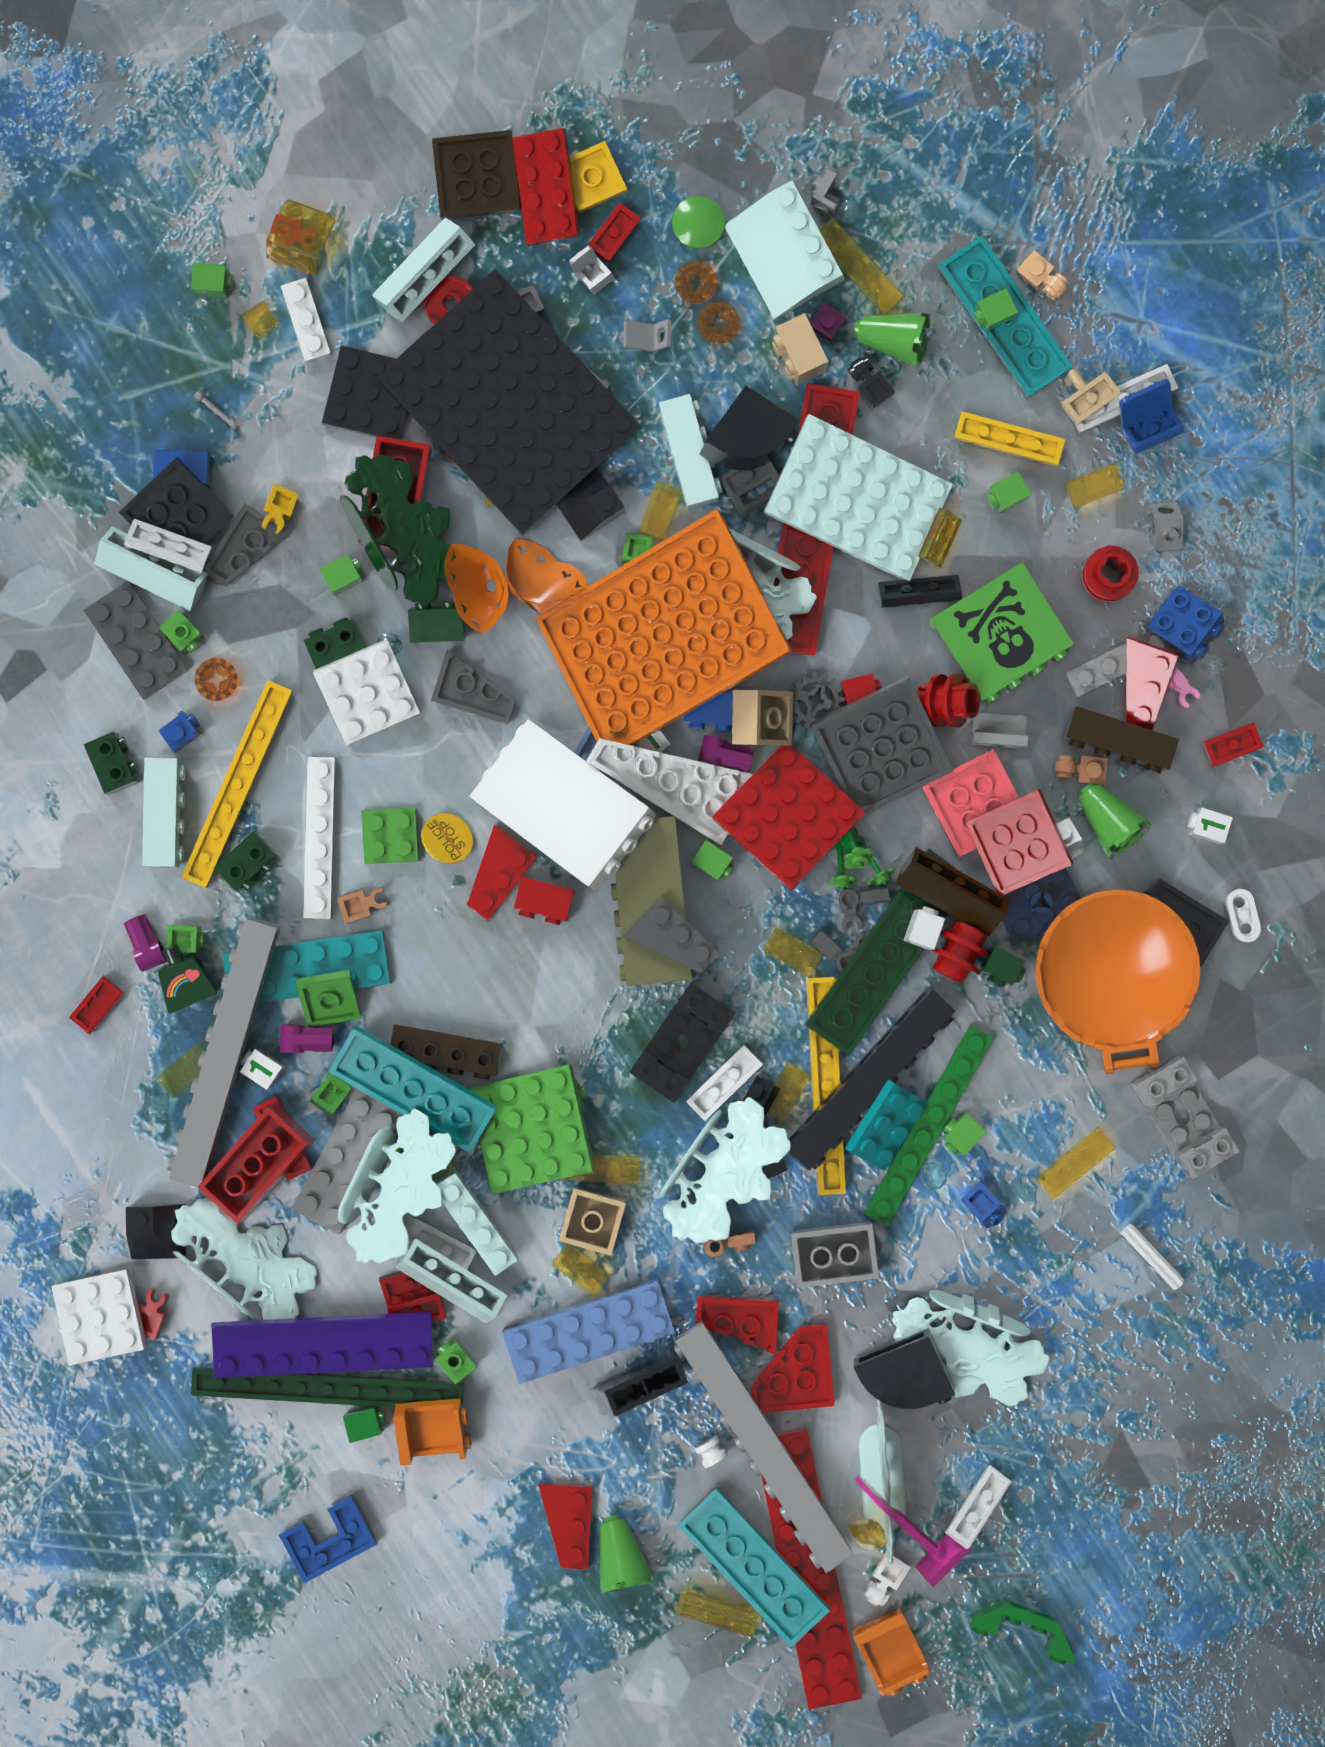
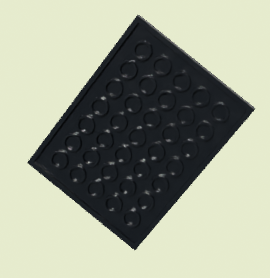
[376,269,641,536]

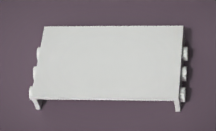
[469,719,656,893]

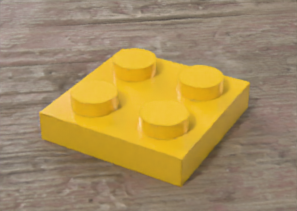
[570,141,627,213]

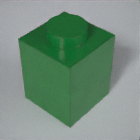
[343,1406,387,1443]

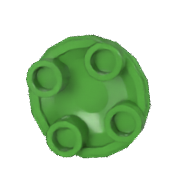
[672,196,725,250]

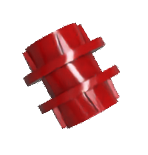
[1082,545,1139,602]
[917,674,980,728]
[930,920,990,984]

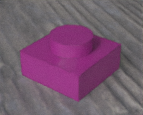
[810,302,847,341]

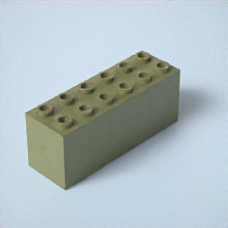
[611,816,692,986]

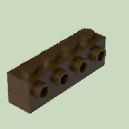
[1063,706,1179,774]
[895,847,1010,936]
[390,1024,502,1080]

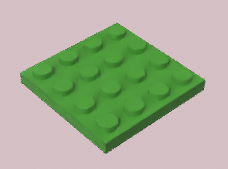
[469,1064,596,1194]

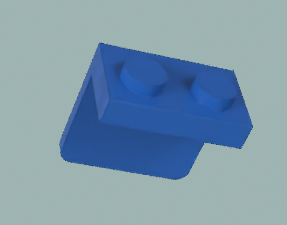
[1119,379,1184,454]
[1148,586,1225,665]

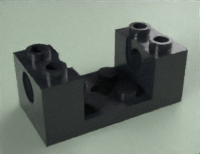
[629,983,736,1103]

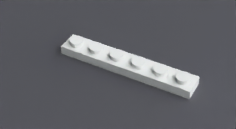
[303,757,336,919]

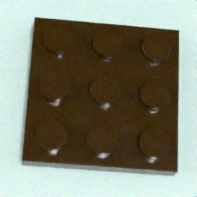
[432,130,520,220]

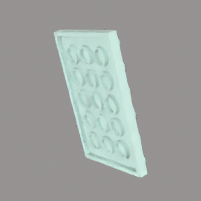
[763,414,953,581]

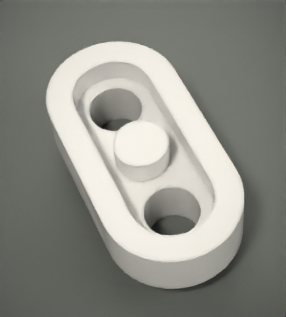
[1225,889,1261,942]

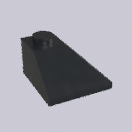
[557,469,625,541]
[126,1204,186,1259]

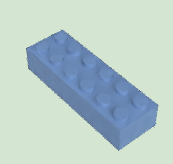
[502,1278,675,1384]

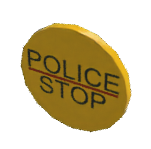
[421,813,473,864]

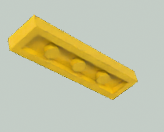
[954,411,1065,467]

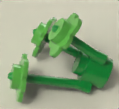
[827,827,894,890]

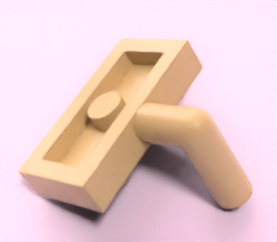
[1060,369,1121,426]

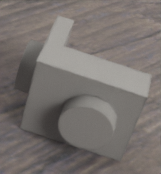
[811,169,838,216]
[569,246,615,295]

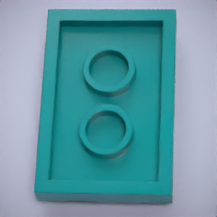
[845,1079,928,1171]

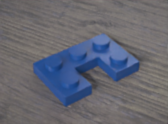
[279,1495,377,1583]

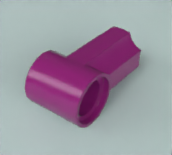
[698,735,755,772]
[124,914,167,972]
[280,1025,334,1053]

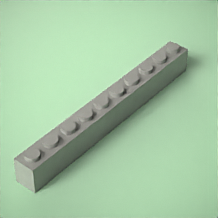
[167,917,281,1187]
[674,1320,853,1573]

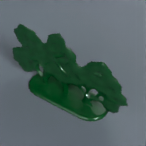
[340,454,456,607]

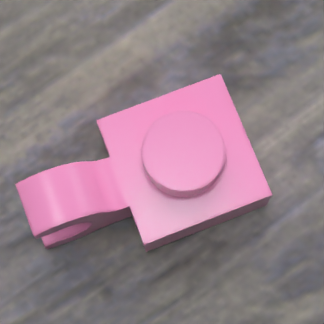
[1168,667,1201,709]

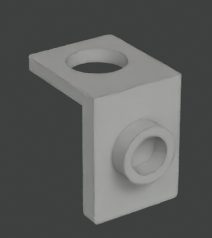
[623,319,671,352]
[1150,502,1184,552]

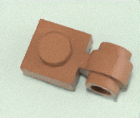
[1055,755,1108,786]
[704,1231,756,1257]

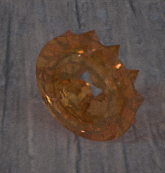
[675,261,717,304]
[697,301,740,345]
[194,658,238,701]

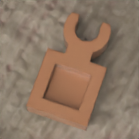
[337,888,388,924]

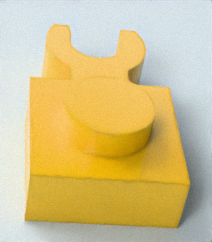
[262,484,299,534]

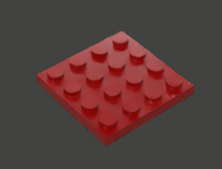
[712,745,866,891]

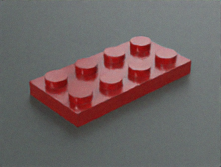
[512,128,580,246]

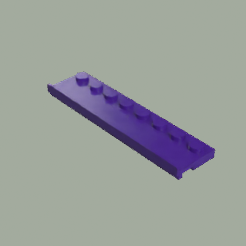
[211,1312,433,1378]

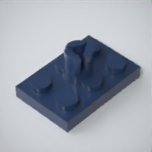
[1001,867,1081,946]

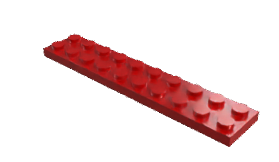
[773,383,860,657]
[761,1428,862,1710]

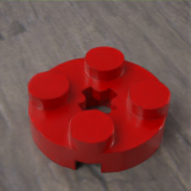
[424,276,473,325]

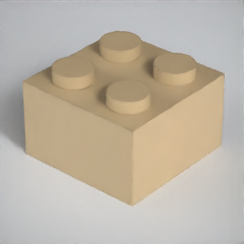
[772,313,828,386]
[732,690,793,746]
[559,1186,626,1256]

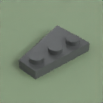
[203,503,291,587]
[431,650,517,725]
[623,897,720,973]

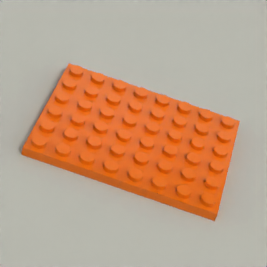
[535,509,793,746]

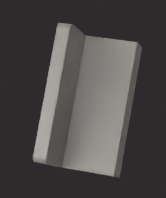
[971,713,1028,748]

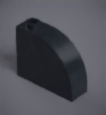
[700,385,800,470]
[854,1328,955,1409]
[590,1357,688,1417]

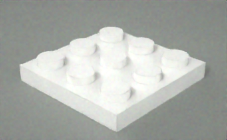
[313,639,420,745]
[51,1268,148,1366]

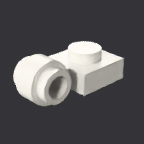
[863,1551,911,1606]

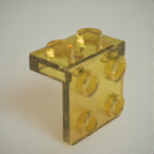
[266,200,335,276]

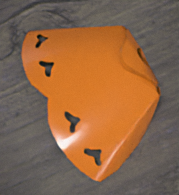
[506,539,588,613]
[445,544,509,633]

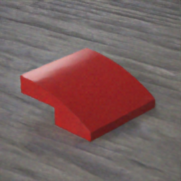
[379,1271,447,1322]

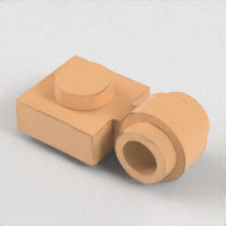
[1016,250,1069,300]

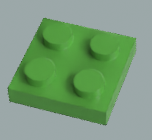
[361,807,419,865]
[296,970,361,1028]

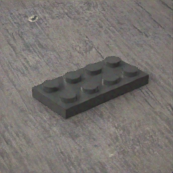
[84,581,189,700]

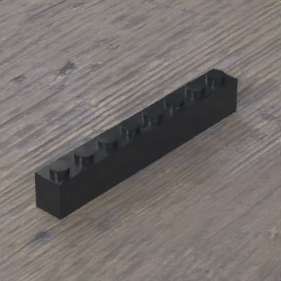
[788,989,955,1171]

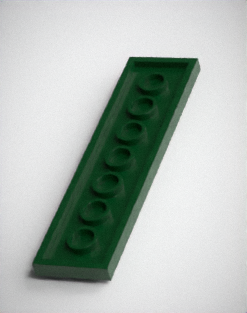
[804,848,961,1056]

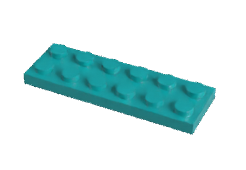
[937,235,1073,398]
[222,931,391,1004]
[329,1025,497,1153]
[677,1487,831,1647]

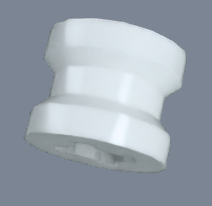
[694,1435,728,1468]

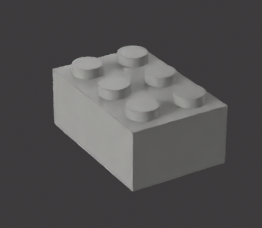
[790,1221,879,1288]

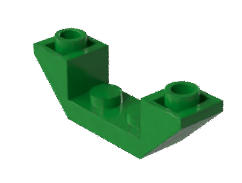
[968,1599,1075,1665]

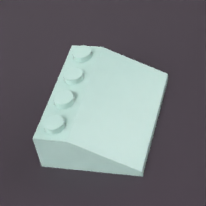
[724,180,845,320]

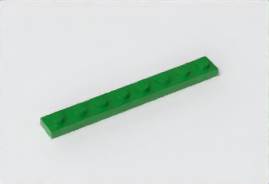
[863,1025,994,1227]

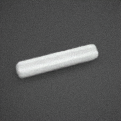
[1121,1224,1185,1290]

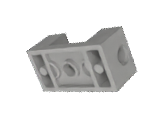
[1130,1056,1240,1179]

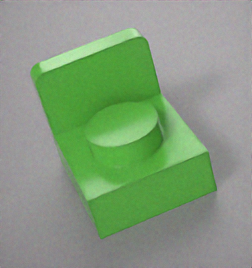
[621,533,653,566]

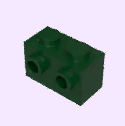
[408,601,467,643]
[304,618,366,669]
[83,732,140,796]
[214,831,279,892]
[979,946,1026,988]

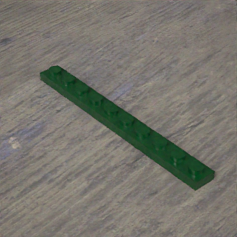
[191,1367,464,1408]

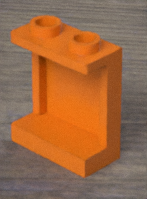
[393,1398,471,1466]
[852,1607,931,1696]

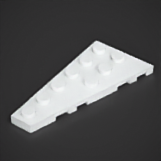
[586,739,753,846]

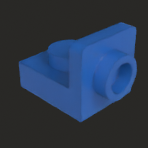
[158,711,201,753]
[961,1181,1007,1229]

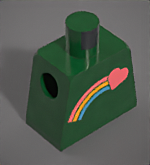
[158,944,218,1014]

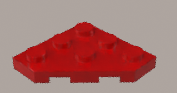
[751,1323,835,1413]

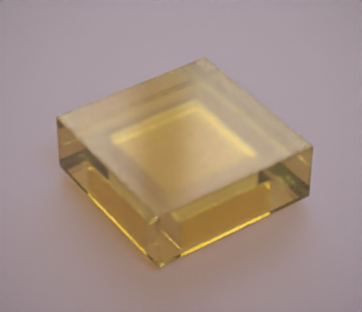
[242,300,279,339]

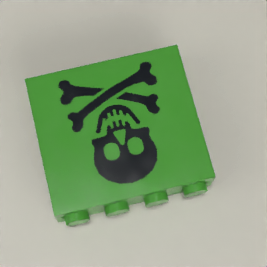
[929,562,1074,704]

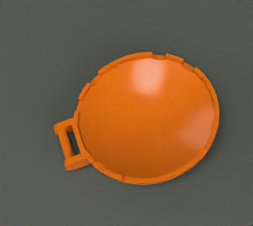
[1035,889,1200,1075]

